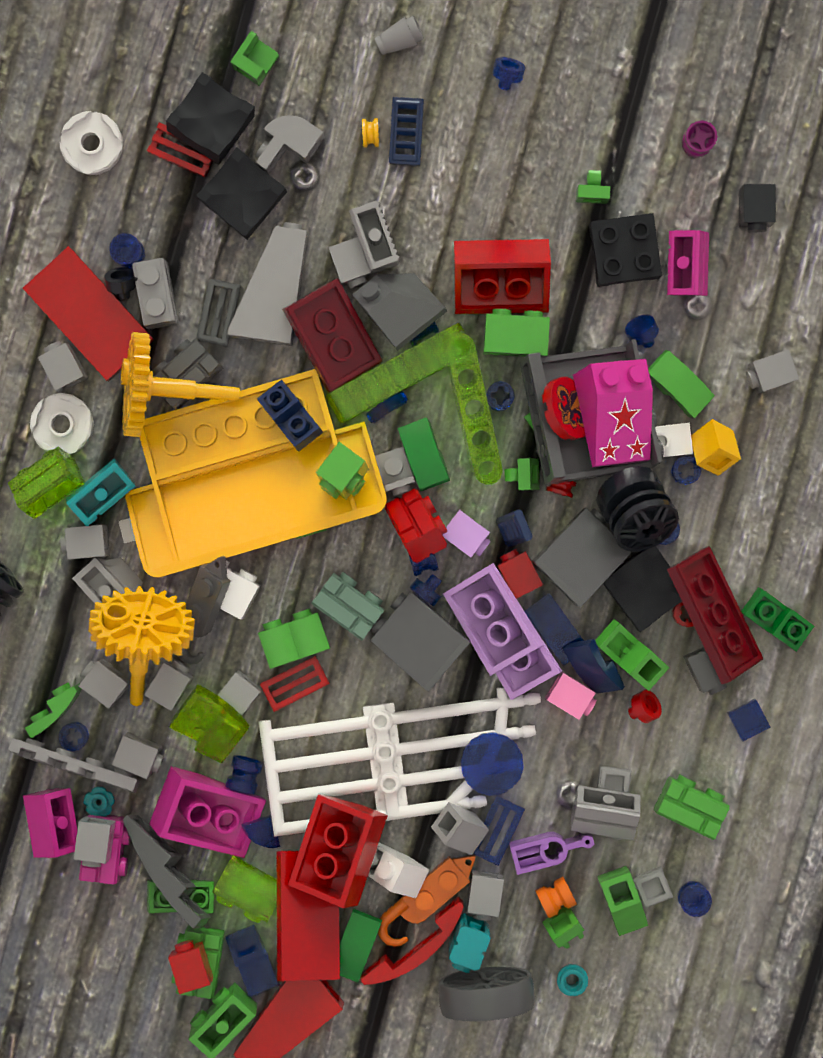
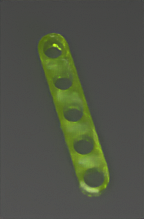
[325,322,475,424]
[443,330,503,485]

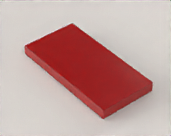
[23,246,154,382]
[276,851,340,981]

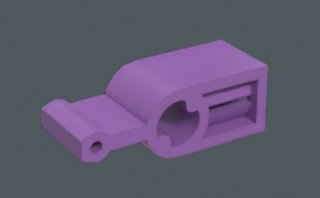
[509,832,595,875]

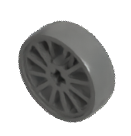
[438,967,535,1022]

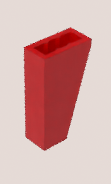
[233,980,344,1058]

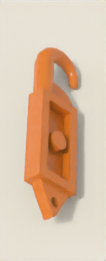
[378,855,476,947]

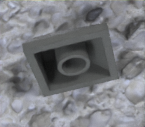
[352,273,447,351]

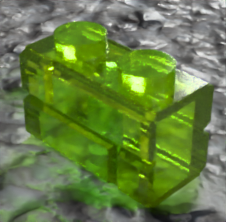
[8,446,85,519]
[212,855,277,923]

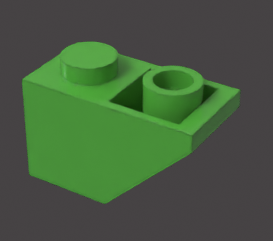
[597,866,649,936]

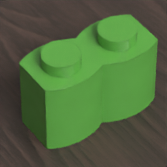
[258,608,330,669]

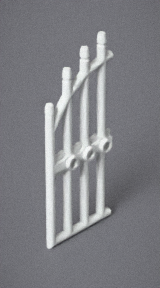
[258,687,541,837]

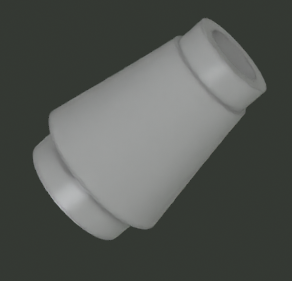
[375,16,424,55]

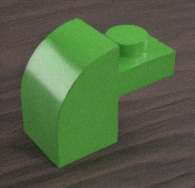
[595,619,670,691]

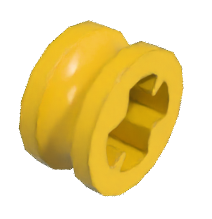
[362,118,379,148]

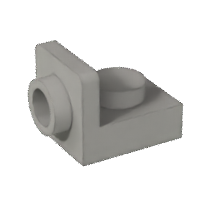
[375,447,415,496]

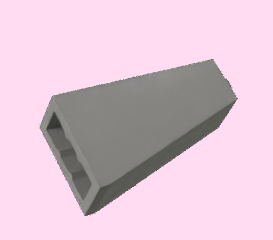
[228,222,309,346]

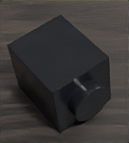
[739,184,776,232]

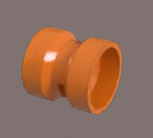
[535,876,577,919]

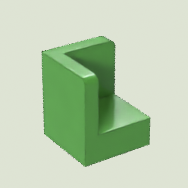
[230,31,279,86]

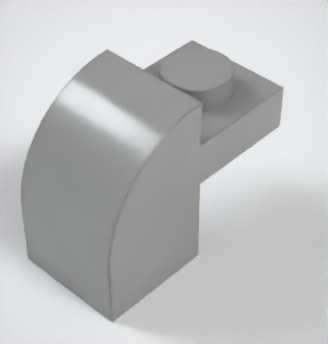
[256,115,325,174]

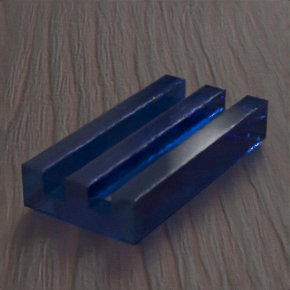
[473,795,525,866]

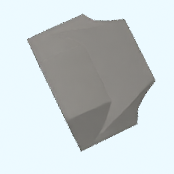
[72,557,143,604]

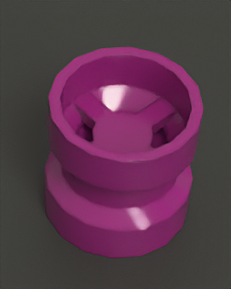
[682,120,718,158]

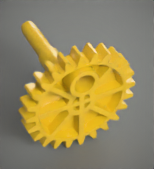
[121,332,240,437]
[89,586,195,706]

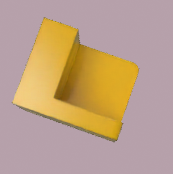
[691,419,741,476]

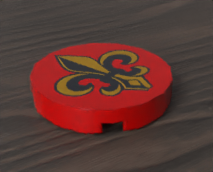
[542,377,586,441]

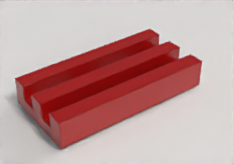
[147,122,212,178]
[260,655,330,712]

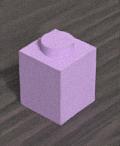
[443,510,491,557]

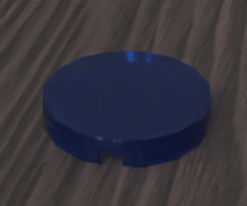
[460,732,524,796]

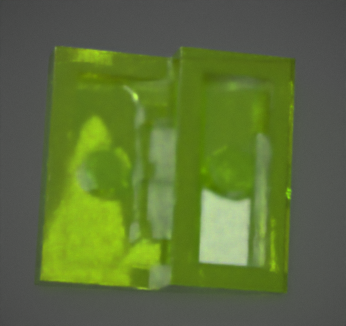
[169,684,250,764]

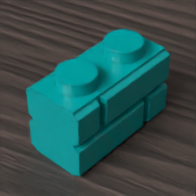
[66,459,136,526]
[448,913,491,973]

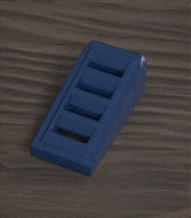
[389,97,424,166]
[496,509,533,547]

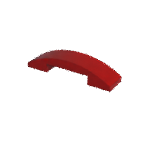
[360,896,464,985]

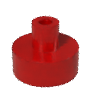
[628,689,662,723]

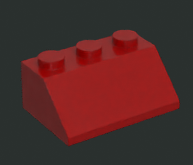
[454,239,551,314]
[288,794,388,909]

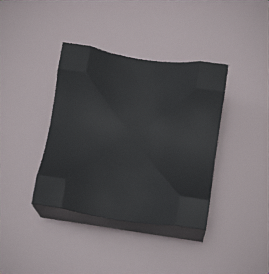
[166,72,255,165]
[197,147,287,240]
[589,213,662,287]
[603,546,682,632]

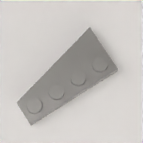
[8,738,140,794]

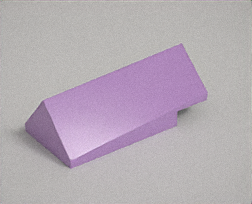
[443,563,562,700]

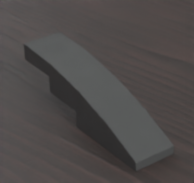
[123,815,211,929]

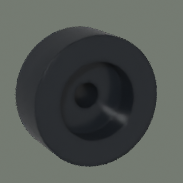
[104,267,137,300]

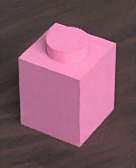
[545,671,597,720]

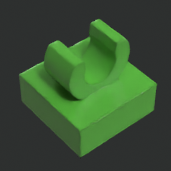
[576,170,610,204]
[504,458,540,491]
[542,907,585,949]

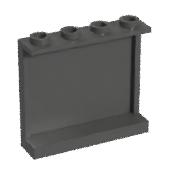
[520,339,664,485]

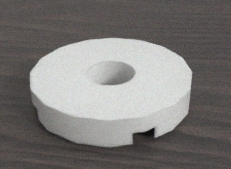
[60,111,123,175]
[30,393,94,456]

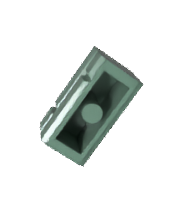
[311,572,385,641]

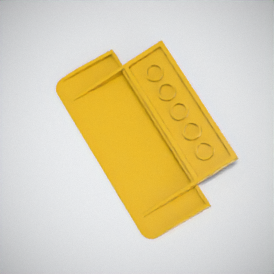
[125,369,387,578]

